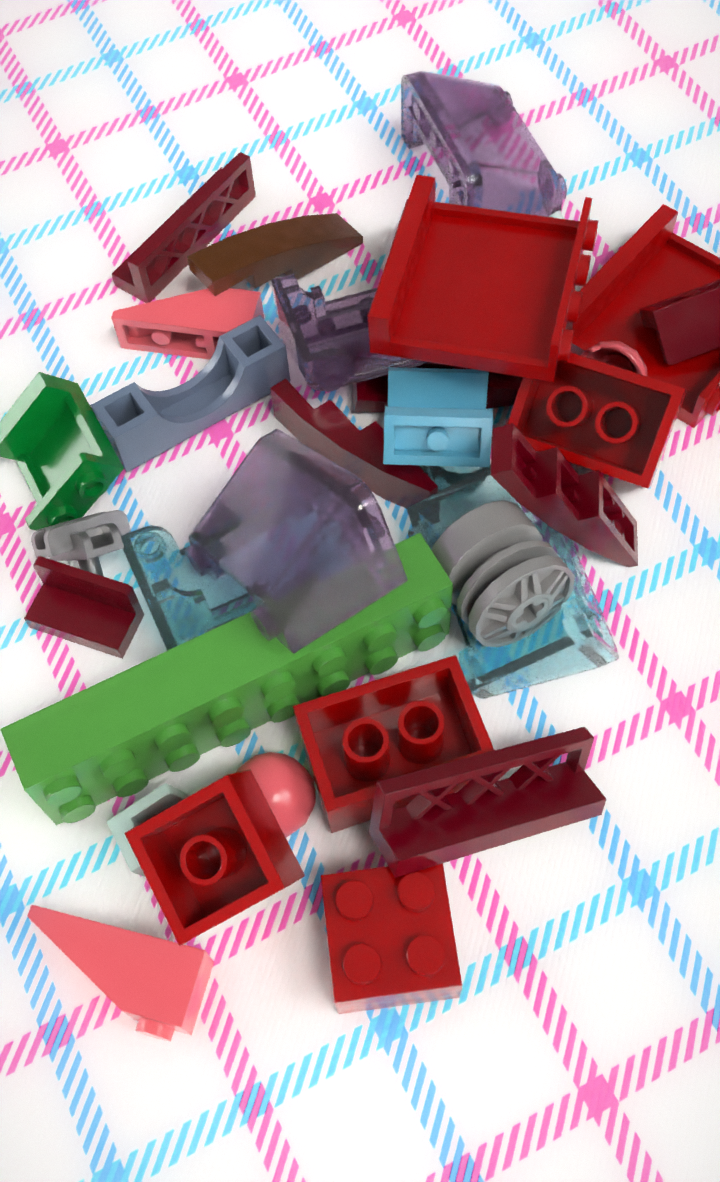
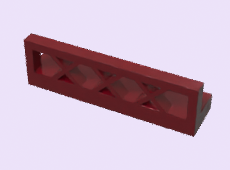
[111,152,256,303]
[369,726,607,878]

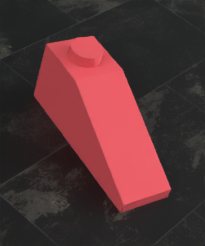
[111,288,265,360]
[27,905,214,1042]

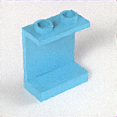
[383,367,493,467]

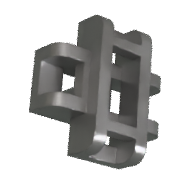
[31,510,132,576]

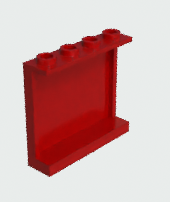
[368,175,599,382]
[566,204,720,428]

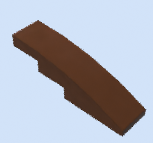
[187,213,363,296]

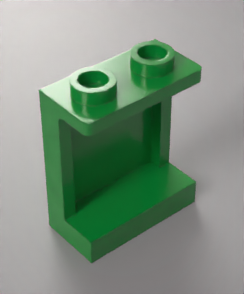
[0,372,124,530]

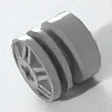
[432,500,575,647]

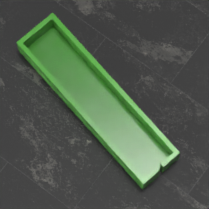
[0,533,453,826]

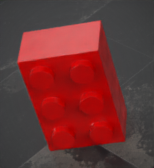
[507,352,687,489]
[293,655,494,833]

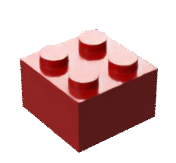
[124,769,305,946]
[321,863,463,1014]

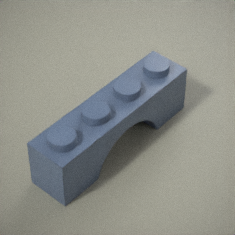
[91,315,291,472]

